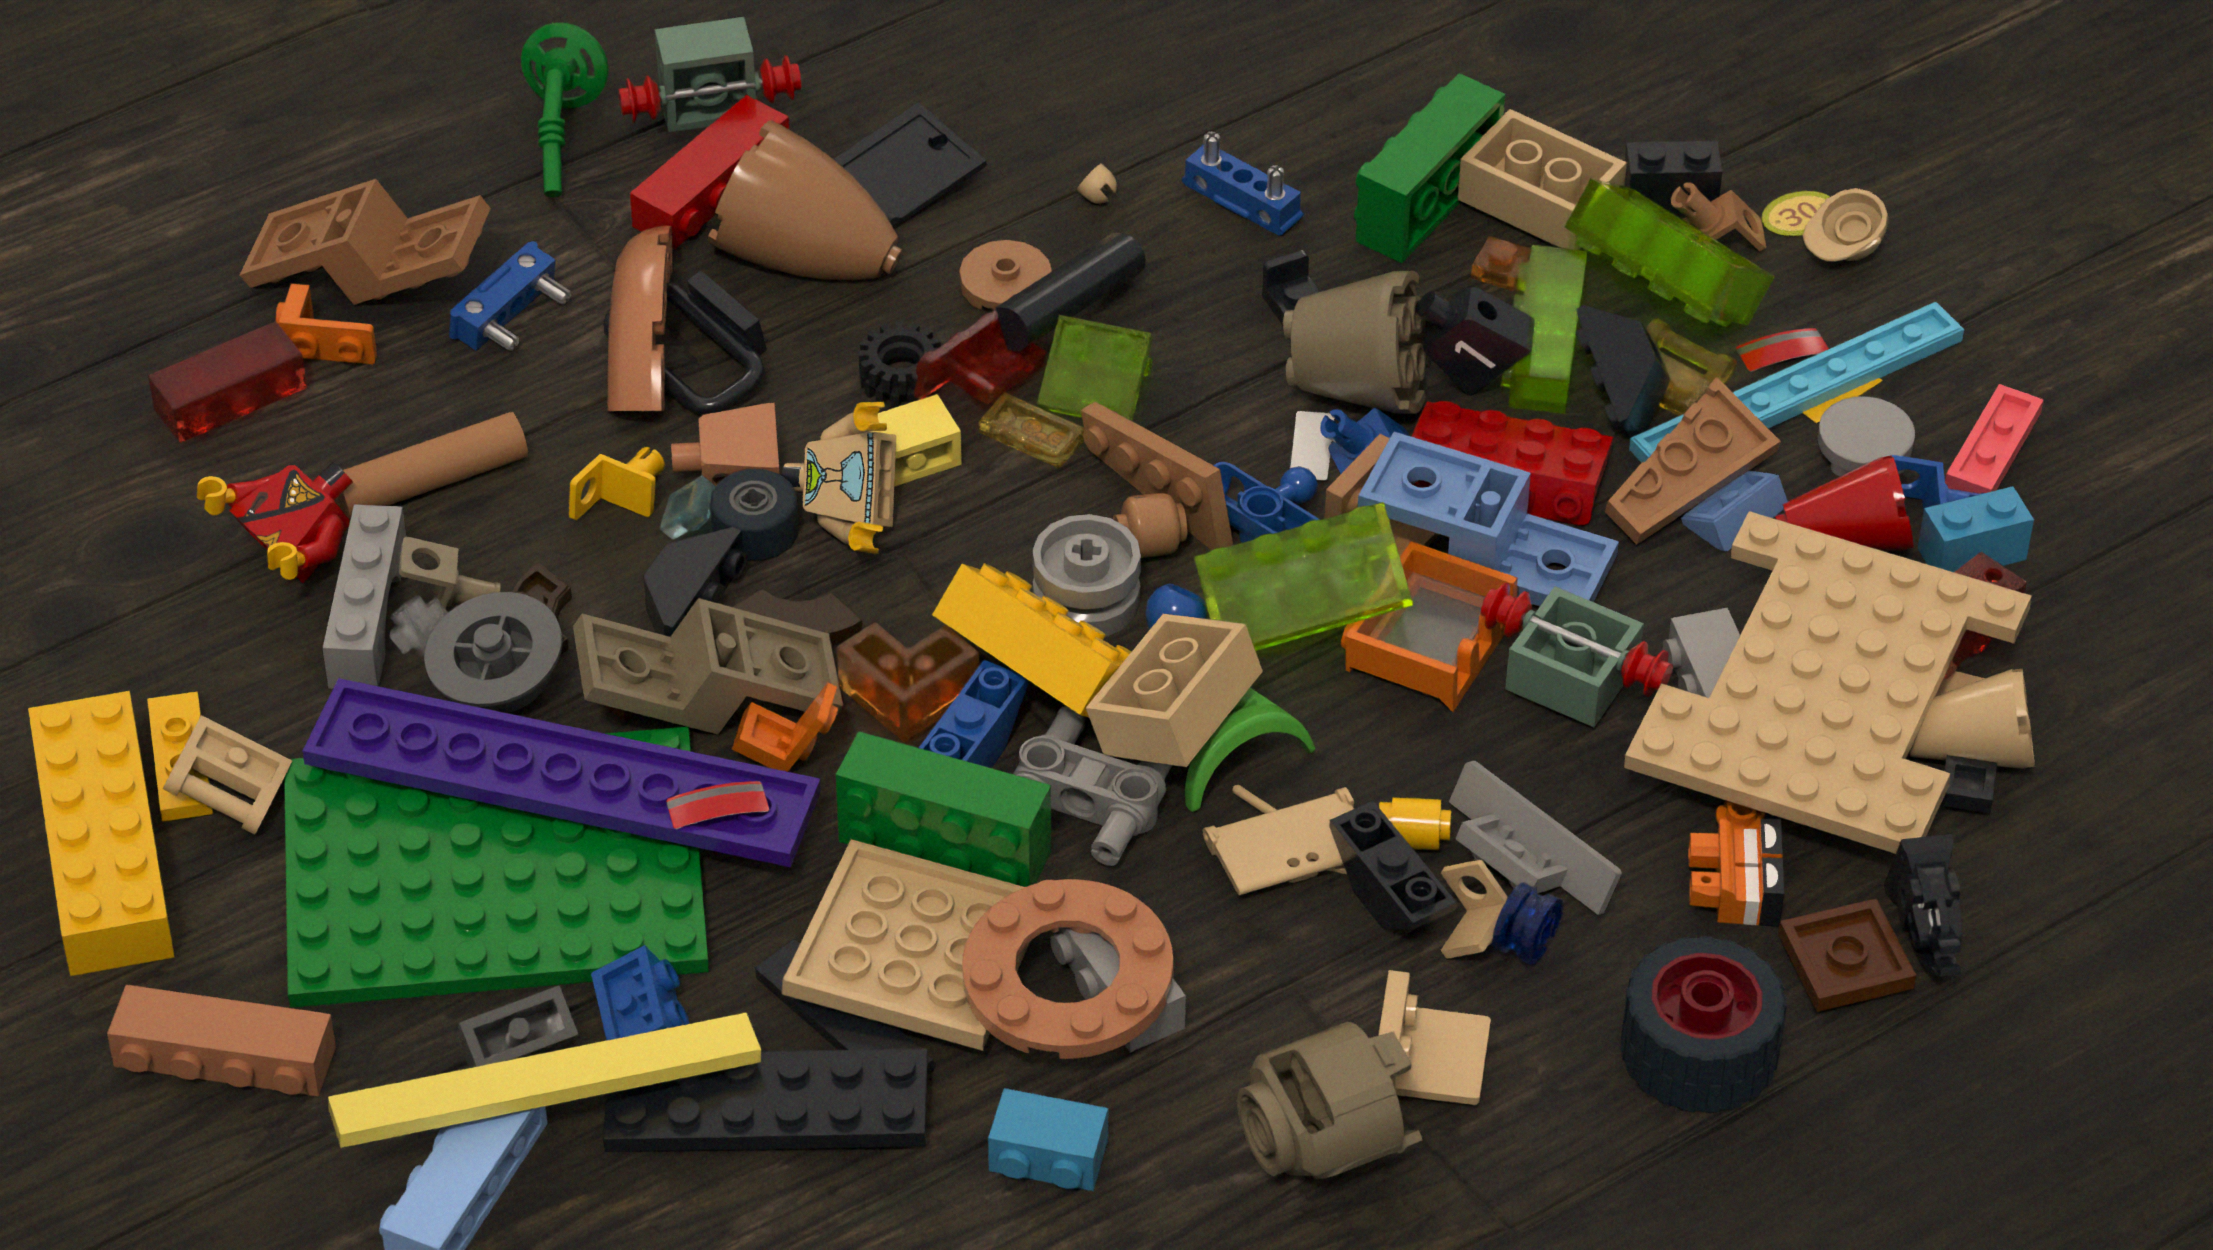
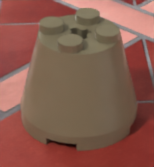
[1283,271,1431,414]

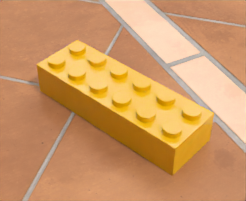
[28,691,175,976]

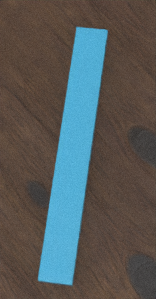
[1629,301,1964,463]

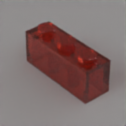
[148,321,307,443]

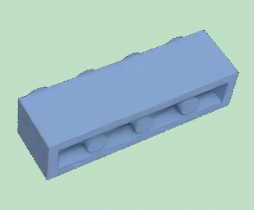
[379,1106,547,1250]

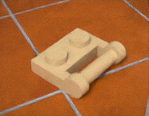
[163,715,292,835]

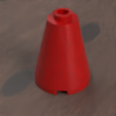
[1775,455,1914,551]

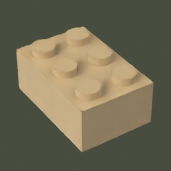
[1458,109,1627,254]
[1086,614,1263,767]

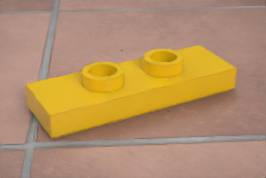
[147,692,213,822]

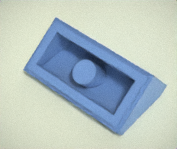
[1681,471,1788,551]

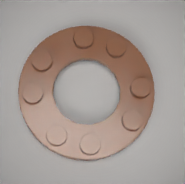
[962,879,1174,1059]

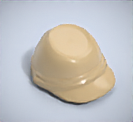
[1803,188,1888,261]

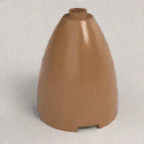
[708,120,903,281]

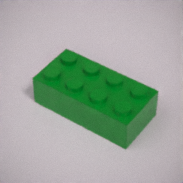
[1354,73,1505,263]
[836,731,1051,887]

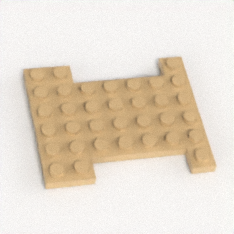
[1624,511,2032,854]

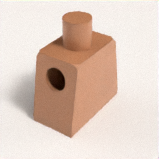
[671,403,780,498]

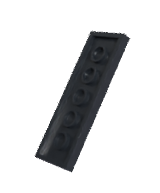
[603,1048,929,1152]

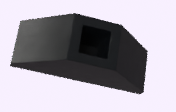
[1575,305,1671,437]
[643,527,747,637]
[1329,801,1457,930]

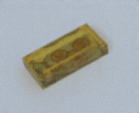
[979,392,1084,469]

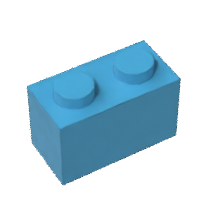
[1917,486,2034,575]
[988,1088,1108,1191]

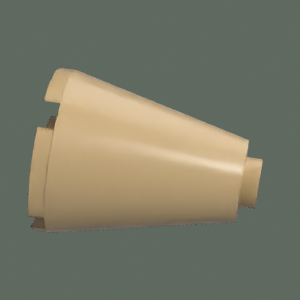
[1909,669,2035,769]

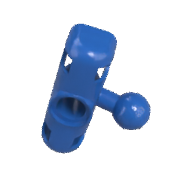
[1213,462,1326,568]

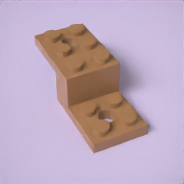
[240,179,491,305]

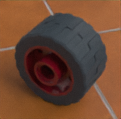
[1621,936,1787,1113]

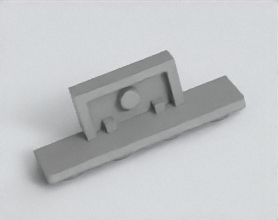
[1449,761,1622,915]

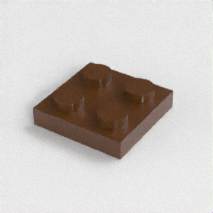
[1778,898,1916,1012]

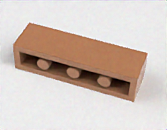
[107,985,336,1096]

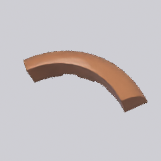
[608,226,673,411]

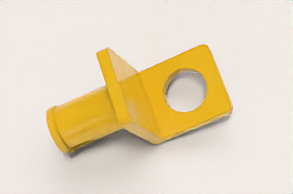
[569,447,665,520]

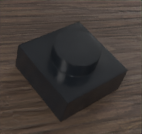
[1940,755,1997,813]

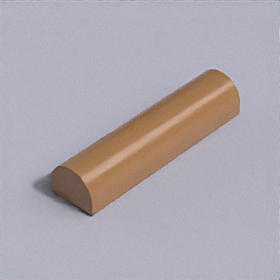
[336,412,528,519]

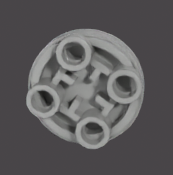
[1818,397,1915,476]

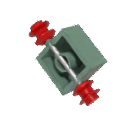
[618,17,802,133]
[1480,583,1673,727]

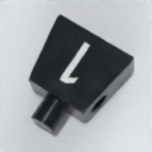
[1416,287,1535,396]

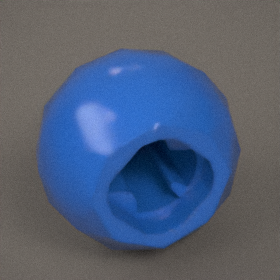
[1145,584,1207,629]

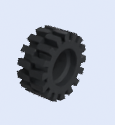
[858,322,944,408]

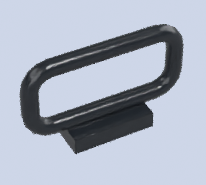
[603,271,767,415]

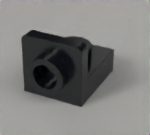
[1262,250,1320,326]

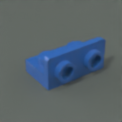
[591,945,689,1040]

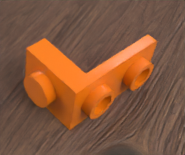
[276,284,377,364]
[732,682,838,772]

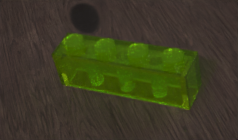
[1501,245,1587,414]

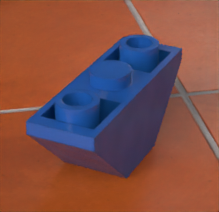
[919,660,1028,768]

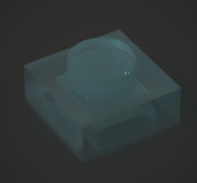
[659,475,716,540]

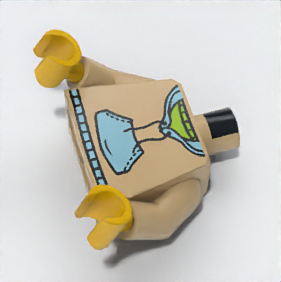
[781,402,896,554]

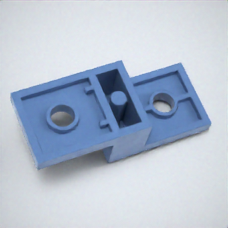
[1358,432,1619,606]

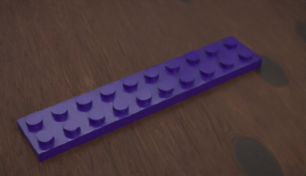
[303,678,821,867]

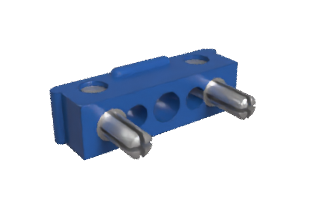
[1182,132,1304,236]
[449,241,571,351]

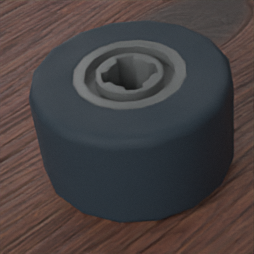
[710,469,798,561]

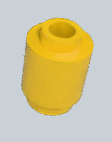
[1379,797,1451,850]

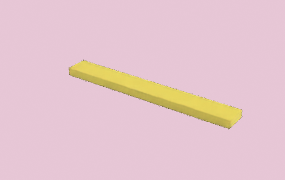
[328,1013,761,1148]

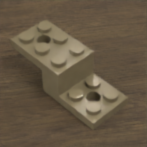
[573,598,843,734]

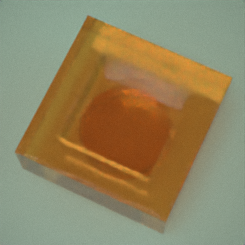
[1471,236,1532,291]

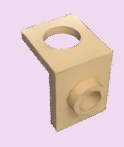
[1441,860,1514,959]

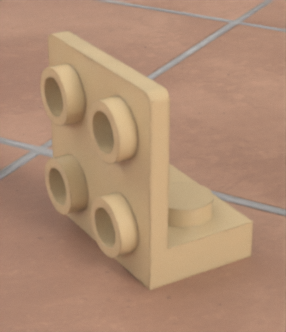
[1378,970,1491,1105]

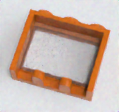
[1341,541,1518,712]

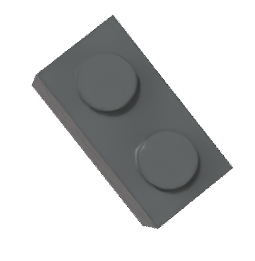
[456,985,579,1068]

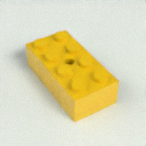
[932,563,1132,717]

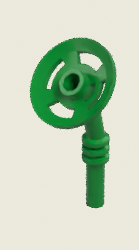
[521,22,609,198]

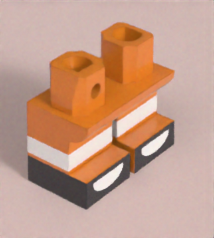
[1688,818,1784,927]

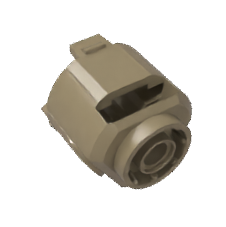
[1237,1022,1422,1179]

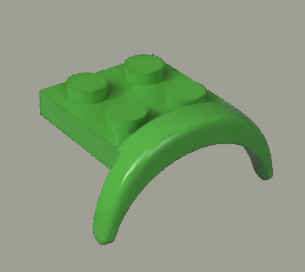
[1185,688,1315,812]

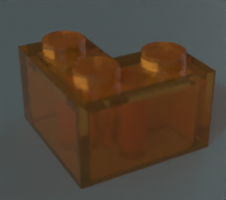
[837,622,979,742]

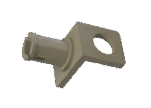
[399,536,501,625]

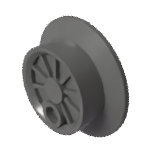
[424,592,563,713]

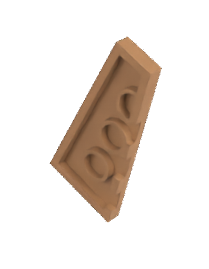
[1605,377,1781,545]
[1081,401,1234,557]

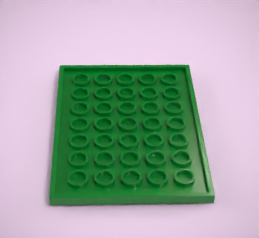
[284,727,709,1008]

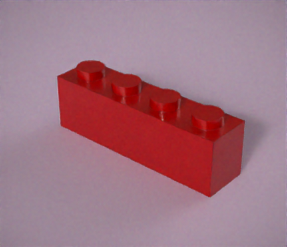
[630,95,789,249]

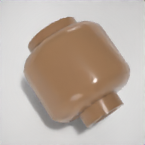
[1113,492,1187,558]

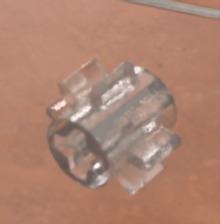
[389,595,448,657]

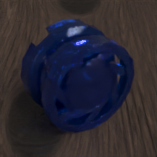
[1492,882,1564,965]

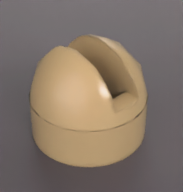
[1077,163,1117,204]

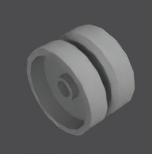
[1032,514,1141,637]

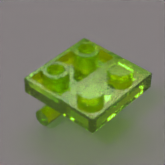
[1037,315,1153,421]

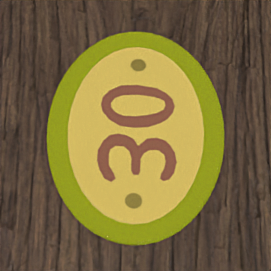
[1762,191,1830,236]

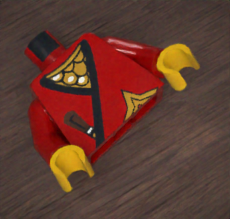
[197,462,353,583]

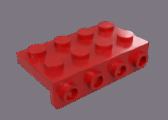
[1411,401,1613,525]

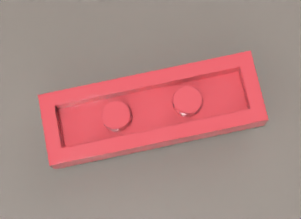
[1945,384,2044,493]

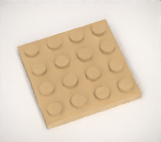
[782,839,1030,1050]

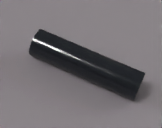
[995,233,1146,351]

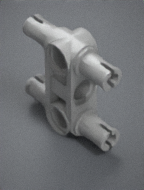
[1013,706,1172,866]

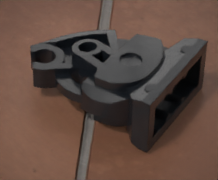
[1884,834,1962,977]

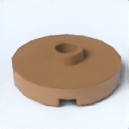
[959,240,1052,314]

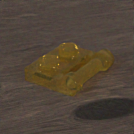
[1646,318,1737,416]

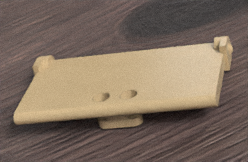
[1203,787,1354,895]

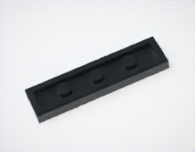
[755,939,934,1074]

